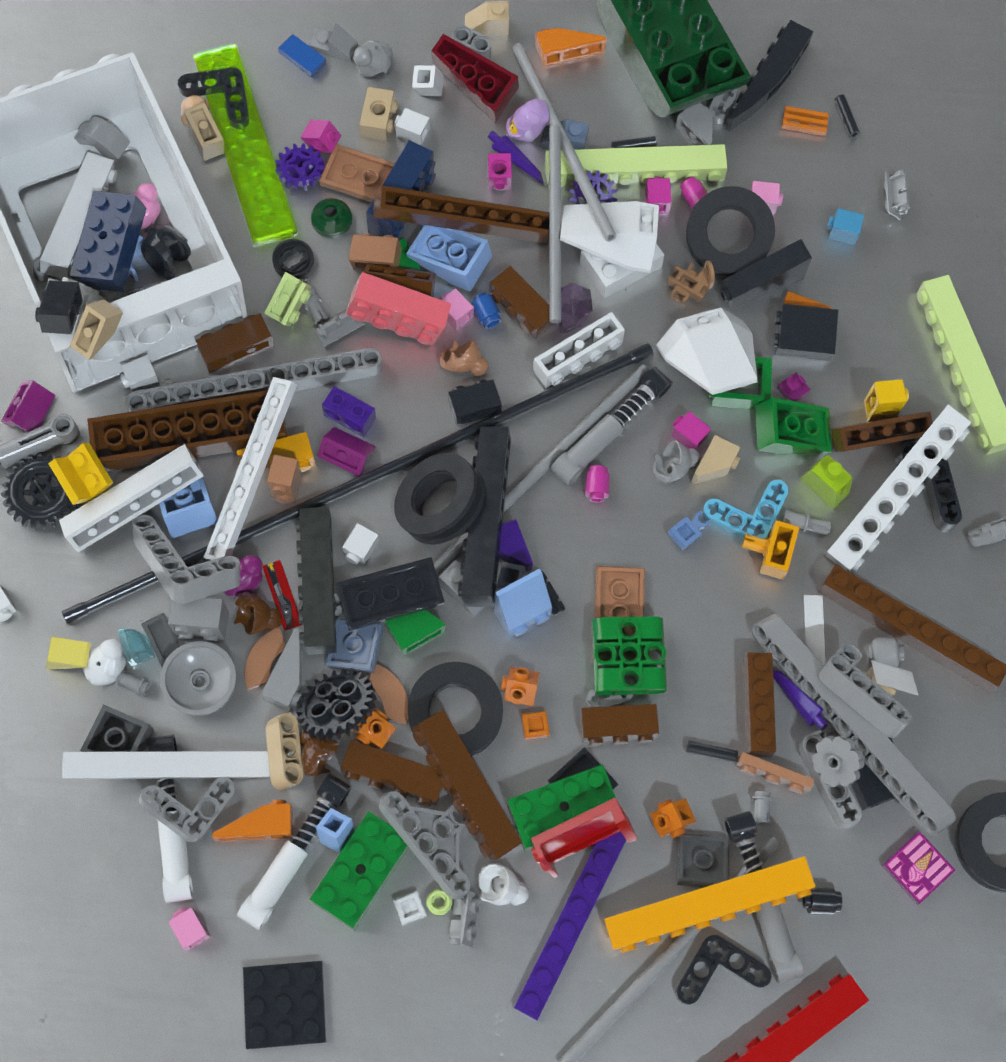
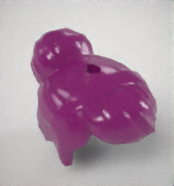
[224,555,263,597]

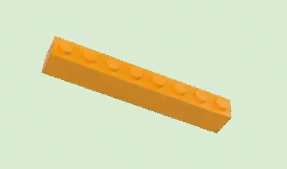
[604,856,816,954]

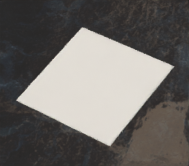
[871,660,919,696]

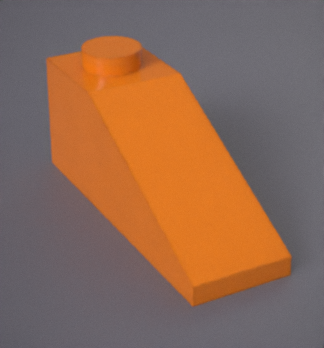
[535,28,607,67]
[213,800,293,842]

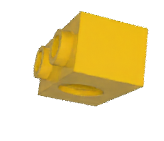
[864,379,909,422]

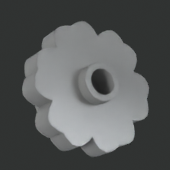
[812,735,864,787]

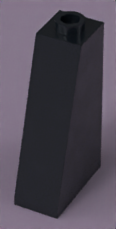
[720,239,812,309]

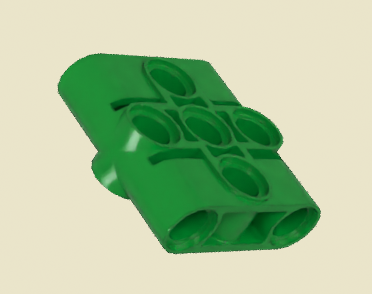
[592,616,667,695]

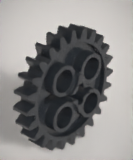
[296,669,377,742]

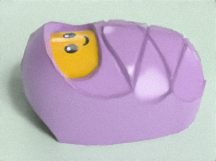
[506,99,549,142]

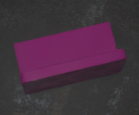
[0,380,55,432]
[317,427,376,476]

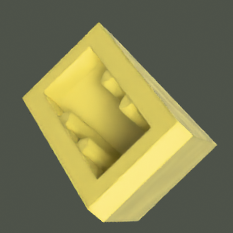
[46,636,91,670]

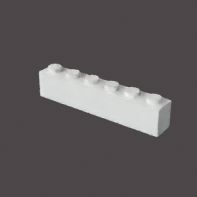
[40,152,117,279]
[59,444,204,552]

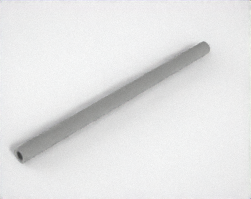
[549,125,561,323]

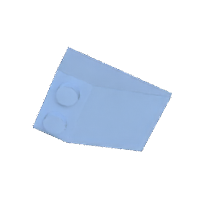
[406,225,492,292]
[159,458,218,538]
[494,568,552,637]

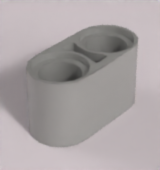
[452,25,491,60]

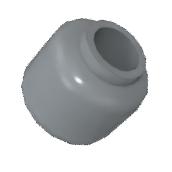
[868,637,904,667]

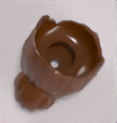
[233,592,282,635]
[300,730,339,777]

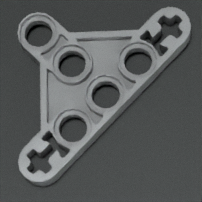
[379,791,470,899]

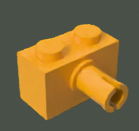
[741,520,799,580]

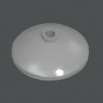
[160,641,237,716]

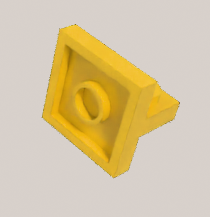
[48,442,113,505]

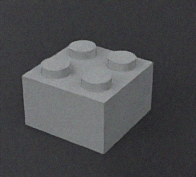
[168,598,229,644]

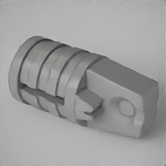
[968,517,1006,547]

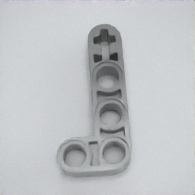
[819,643,912,738]
[798,724,862,829]

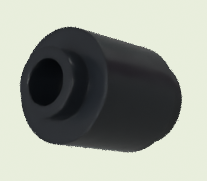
[802,888,842,915]

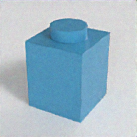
[827,208,864,245]

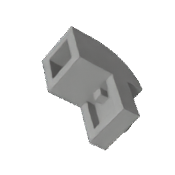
[74,116,130,160]

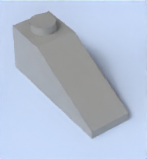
[261,628,302,712]

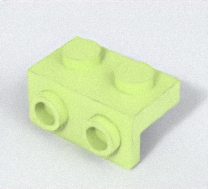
[264,272,311,327]

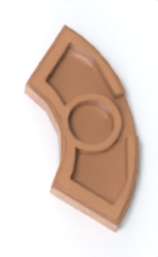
[245,627,286,691]
[369,664,408,726]

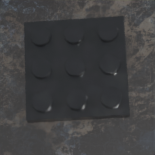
[243,961,327,1050]

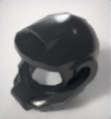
[141,225,191,280]

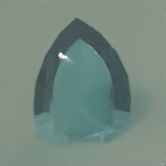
[118,628,155,666]

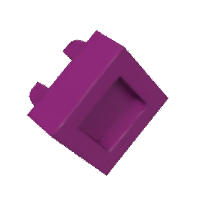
[777,372,811,402]

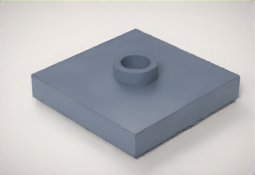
[325,618,385,673]

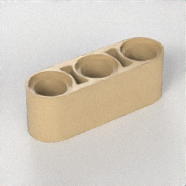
[265,712,303,790]

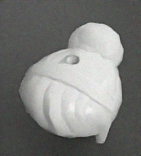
[83,638,126,686]
[478,863,529,906]

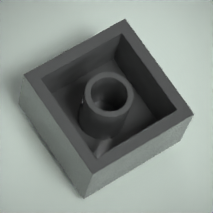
[80,704,154,752]

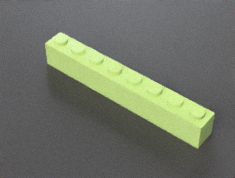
[545,144,727,187]
[917,275,1006,455]

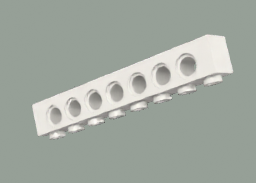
[825,405,971,572]

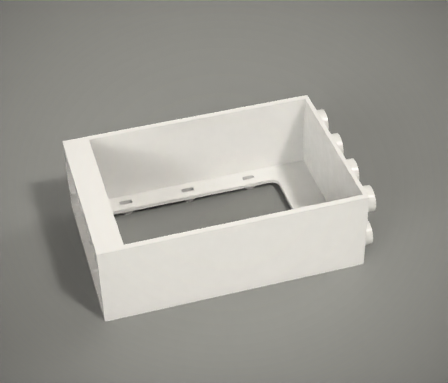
[0,52,247,393]

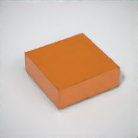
[521,711,550,740]

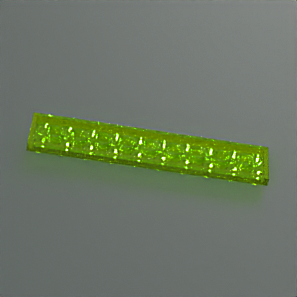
[193,44,298,247]

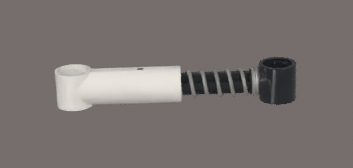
[148,734,193,904]
[237,773,352,930]

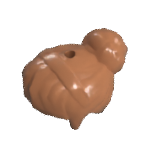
[439,340,489,376]

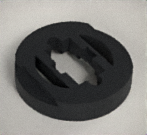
[272,239,314,278]

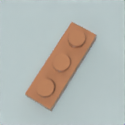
[735,752,815,794]

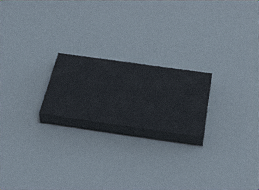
[336,557,445,631]

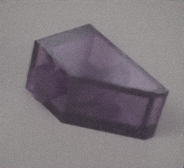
[559,283,593,334]

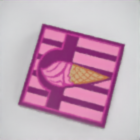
[882,831,955,905]

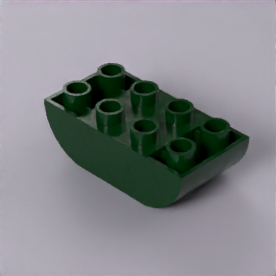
[595,0,751,117]

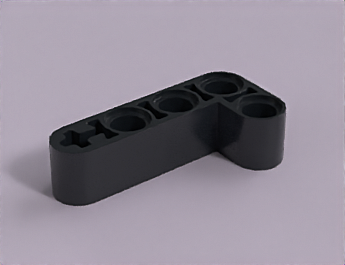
[895,440,962,532]

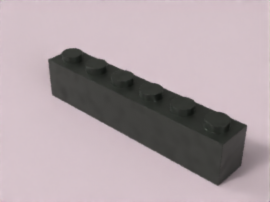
[296,507,337,655]

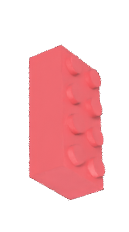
[345,272,451,345]

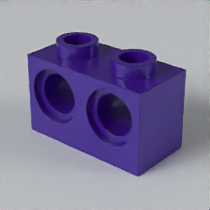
[322,386,376,438]

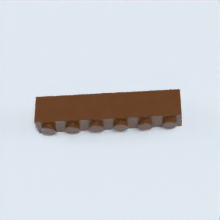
[412,710,522,860]

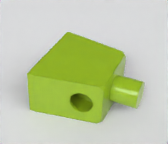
[800,455,853,509]

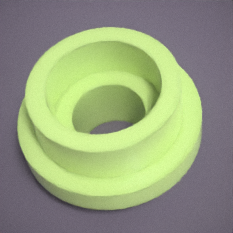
[426,889,452,915]

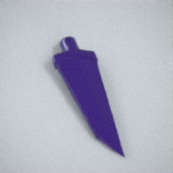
[488,131,545,185]
[773,670,829,731]

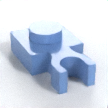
[667,511,711,551]

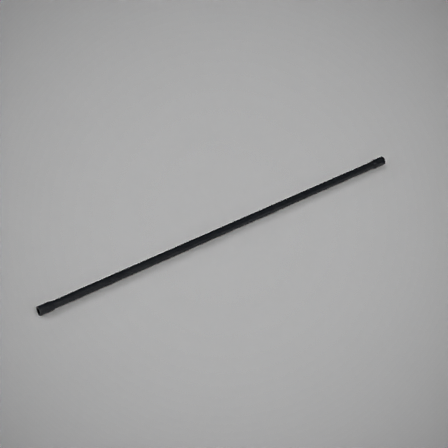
[61,343,654,624]

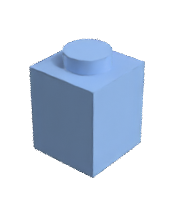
[316,808,355,853]

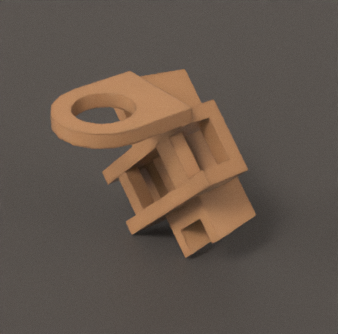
[667,260,715,306]

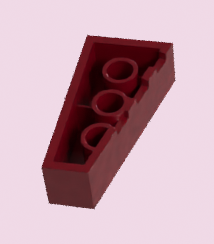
[431,34,519,123]

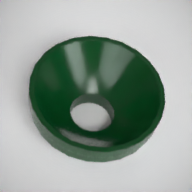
[311,198,352,238]

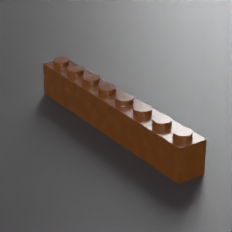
[373,186,549,244]
[818,564,1006,694]

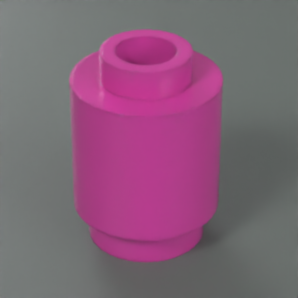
[680,177,708,210]
[585,465,610,503]

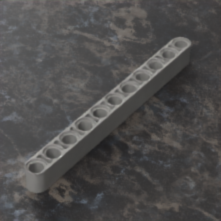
[125,348,383,412]
[752,614,956,836]

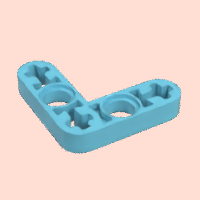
[702,480,789,539]

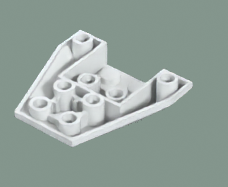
[560,201,659,273]
[657,308,757,395]

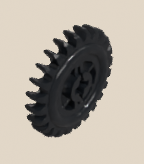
[1,453,78,530]

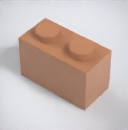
[348,233,402,271]
[267,455,302,504]

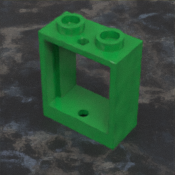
[707,357,772,409]

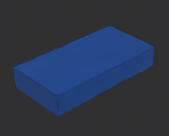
[278,34,326,77]

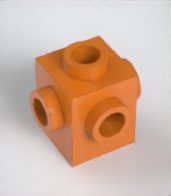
[501,667,540,706]
[351,709,396,749]
[650,798,697,839]

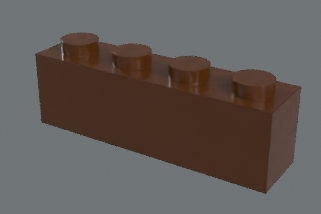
[831,411,933,452]
[743,652,776,757]
[340,740,443,807]

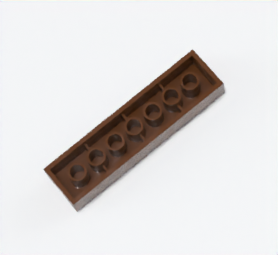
[87,390,287,472]

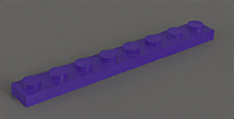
[514,831,626,1021]

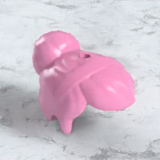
[131,183,161,229]

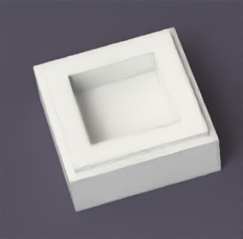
[393,891,427,926]

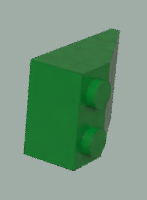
[755,397,832,454]

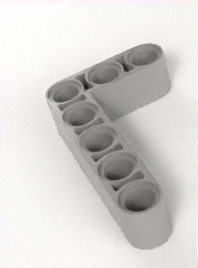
[132,515,241,604]

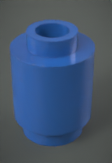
[471,293,501,329]

